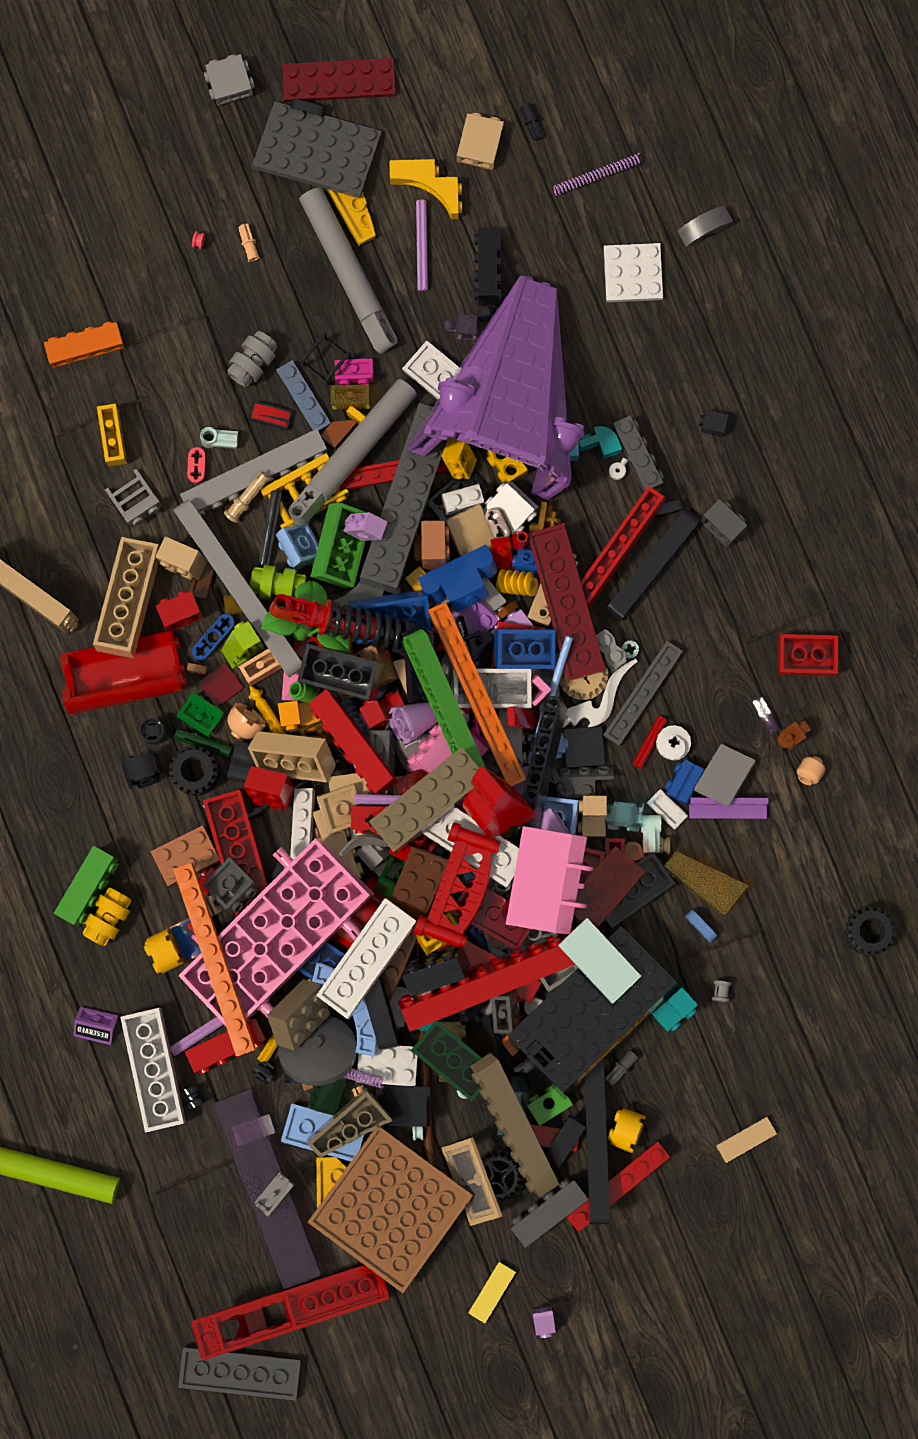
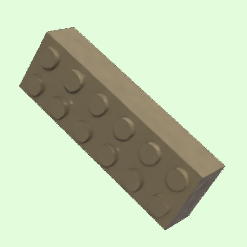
[369,747,479,855]

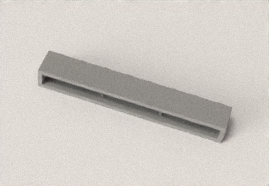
[180,429,328,517]

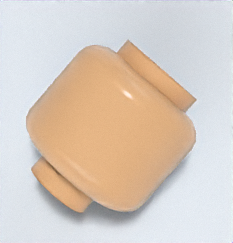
[797,756,825,786]

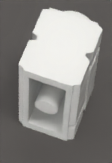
[442,484,484,515]

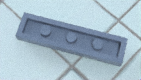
[276,360,331,432]

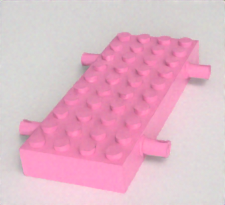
[179,838,374,1026]

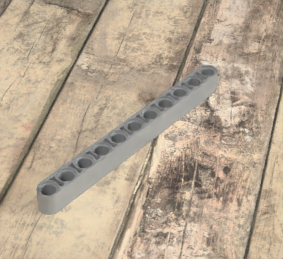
[173,499,302,678]

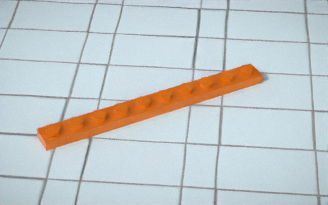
[428,602,526,786]
[173,863,256,1056]

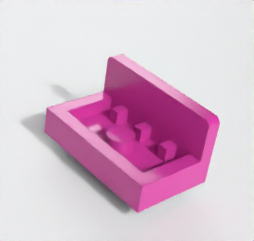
[335,359,373,386]

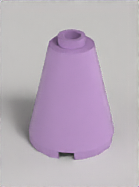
[389,702,438,744]

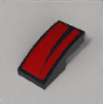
[248,401,292,430]

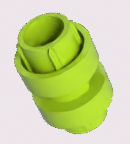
[250,565,307,600]

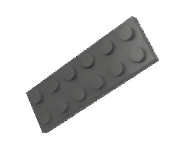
[178,1347,301,1401]

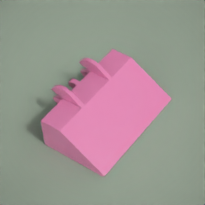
[506,826,594,934]

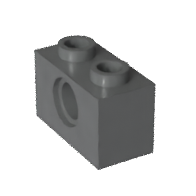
[491,988,520,1034]

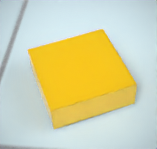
[347,406,365,424]

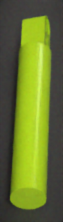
[0,1147,120,1204]

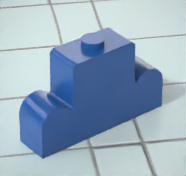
[418,544,498,612]

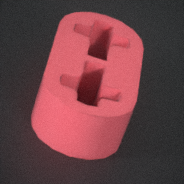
[187,447,206,484]

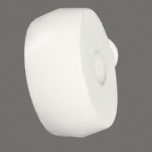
[608,458,628,480]

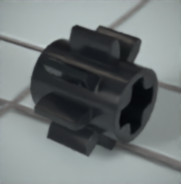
[252,1061,276,1085]

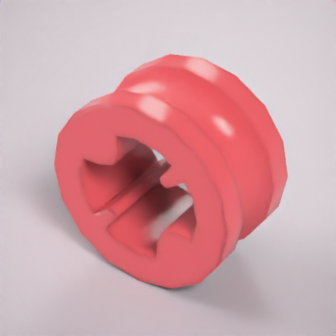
[192,231,205,250]

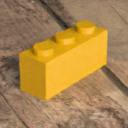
[97,404,127,467]

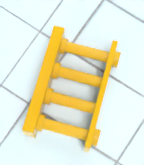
[260,453,349,529]

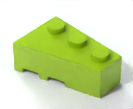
[221,621,265,669]

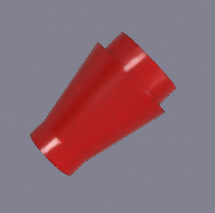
[510,531,529,550]

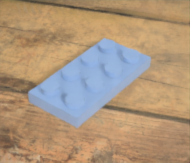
[281,1103,364,1161]

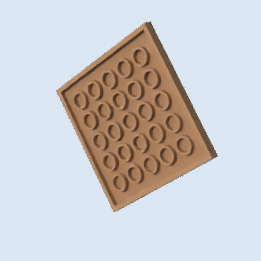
[308,1127,473,1293]

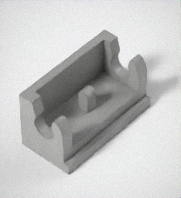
[254,1172,295,1216]

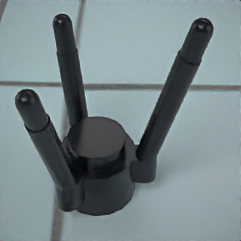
[462,630,494,663]

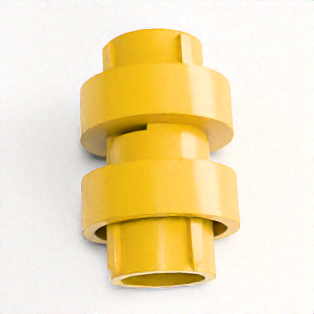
[83,888,131,946]

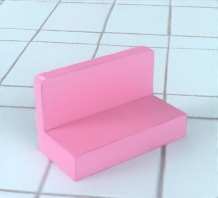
[531,674,552,706]

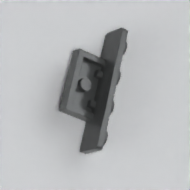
[537,766,614,799]

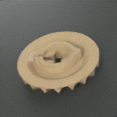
[559,661,608,700]

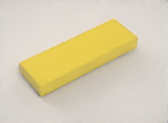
[468,1262,516,1323]

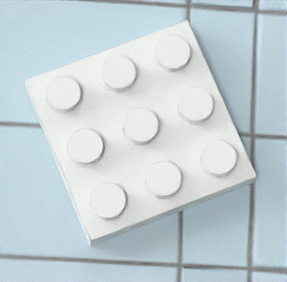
[604,243,663,302]

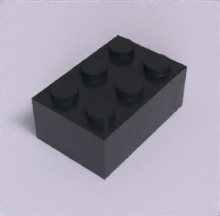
[402,945,471,997]

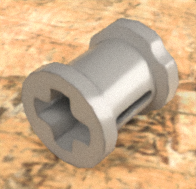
[712,981,731,1002]

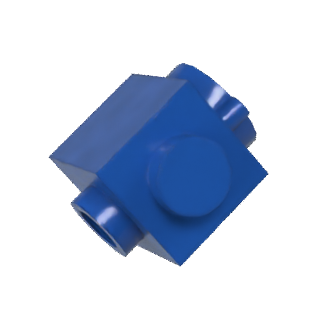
[512,549,538,578]

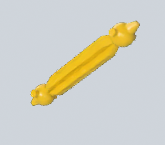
[249,686,285,734]

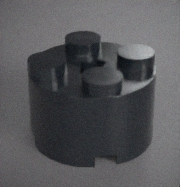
[121,749,165,789]

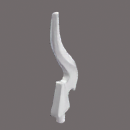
[563,659,638,728]

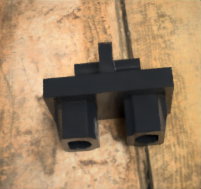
[452,1001,488,1026]

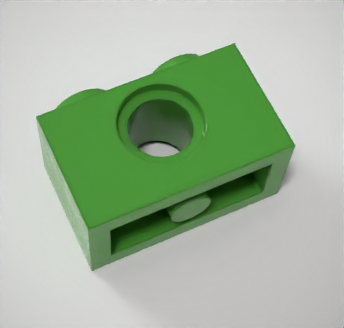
[527,1086,573,1126]

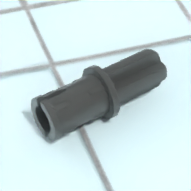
[605,1050,639,1086]

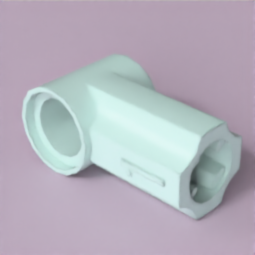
[200,427,238,449]
[641,815,661,853]

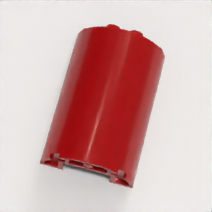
[60,630,187,715]

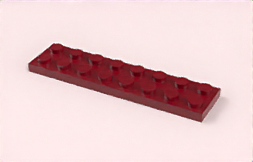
[527,523,606,682]

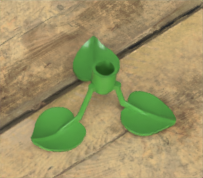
[262,581,349,653]

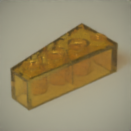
[664,851,749,916]

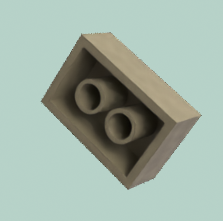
[267,979,330,1051]

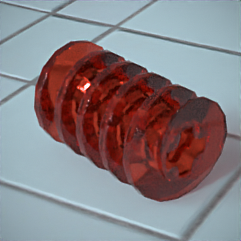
[396,769,429,795]

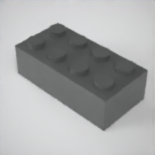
[510,1178,588,1248]

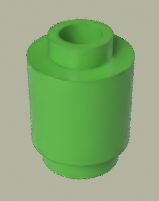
[289,681,317,704]

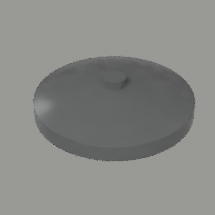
[278,1016,357,1086]

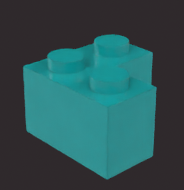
[651,988,698,1032]

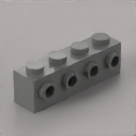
[612,416,664,493]

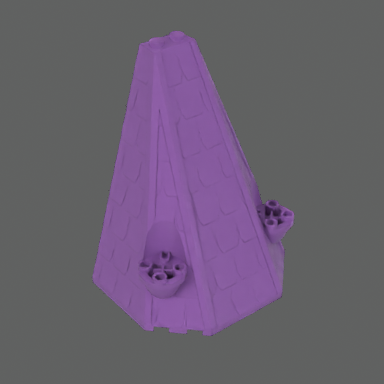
[407,276,585,500]

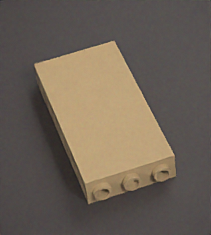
[0,560,79,635]

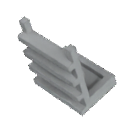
[105,469,162,528]

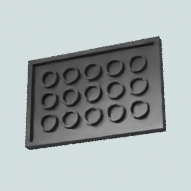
[252,101,382,198]

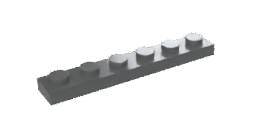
[603,641,683,746]

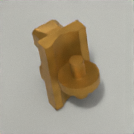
[529,502,561,533]

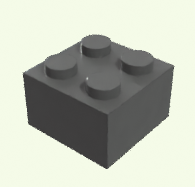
[700,499,747,549]

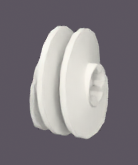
[656,725,691,760]

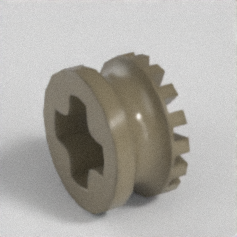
[660,837,670,854]

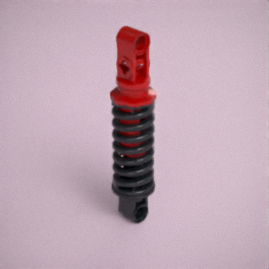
[270,594,441,656]

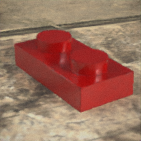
[490,536,514,572]

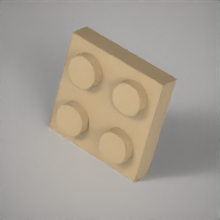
[316,784,357,834]

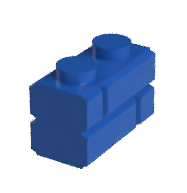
[664,759,705,805]

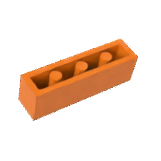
[44,322,125,369]

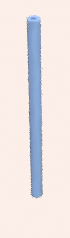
[526,635,573,764]

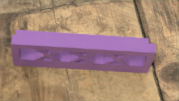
[689,798,768,819]

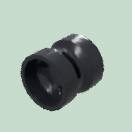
[180,1084,206,1110]

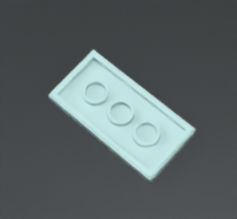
[558,918,641,1004]

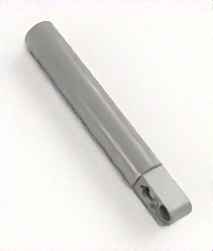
[299,188,397,354]
[289,379,417,526]

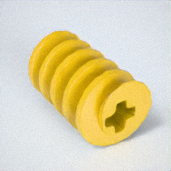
[496,569,539,596]

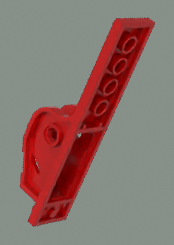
[190,1265,390,1361]

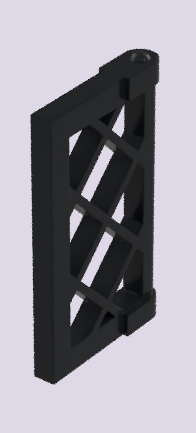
[427,470,490,526]

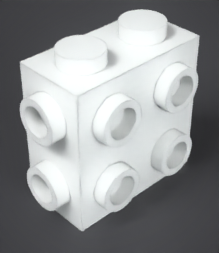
[483,481,539,535]

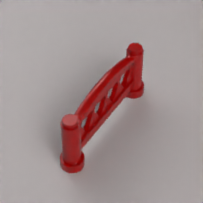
[414,822,501,948]

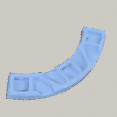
[312,962,377,1057]

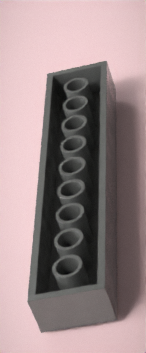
[360,403,448,594]

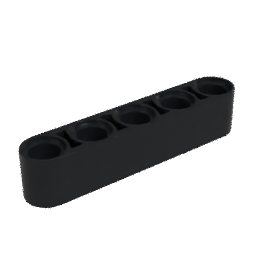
[364,973,400,1051]

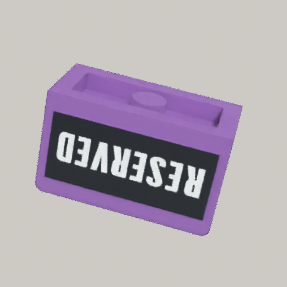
[73,1007,118,1045]

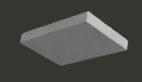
[694,744,755,807]

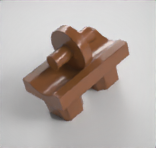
[778,721,811,749]

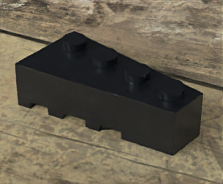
[474,227,501,306]

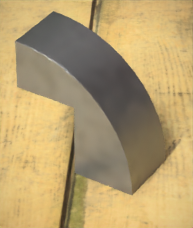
[677,206,733,247]

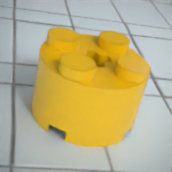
[144,929,184,974]
[608,1108,646,1153]

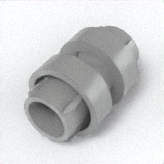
[227,331,277,387]

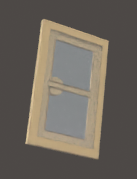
[441,1137,502,1226]

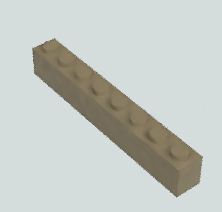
[470,1054,559,1197]

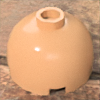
[227,703,266,739]

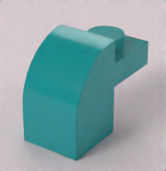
[579,426,622,460]

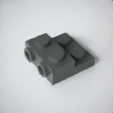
[202,857,259,914]

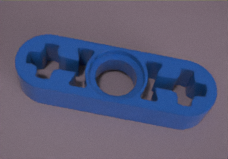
[192,614,235,661]

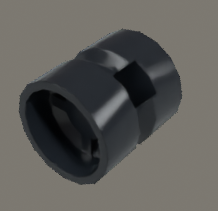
[139,718,167,745]

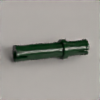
[174,728,233,758]

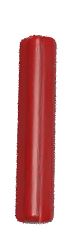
[632,716,667,769]

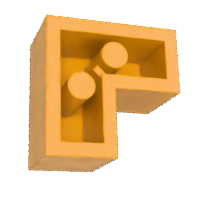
[278,701,322,733]

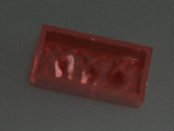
[574,846,645,928]

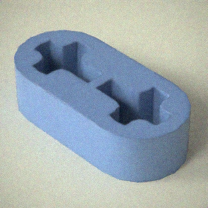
[685,910,717,943]

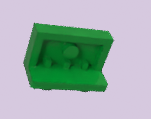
[177,692,223,737]

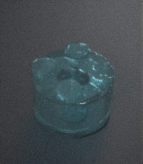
[604,801,644,831]

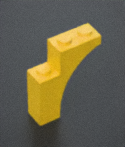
[390,159,462,219]

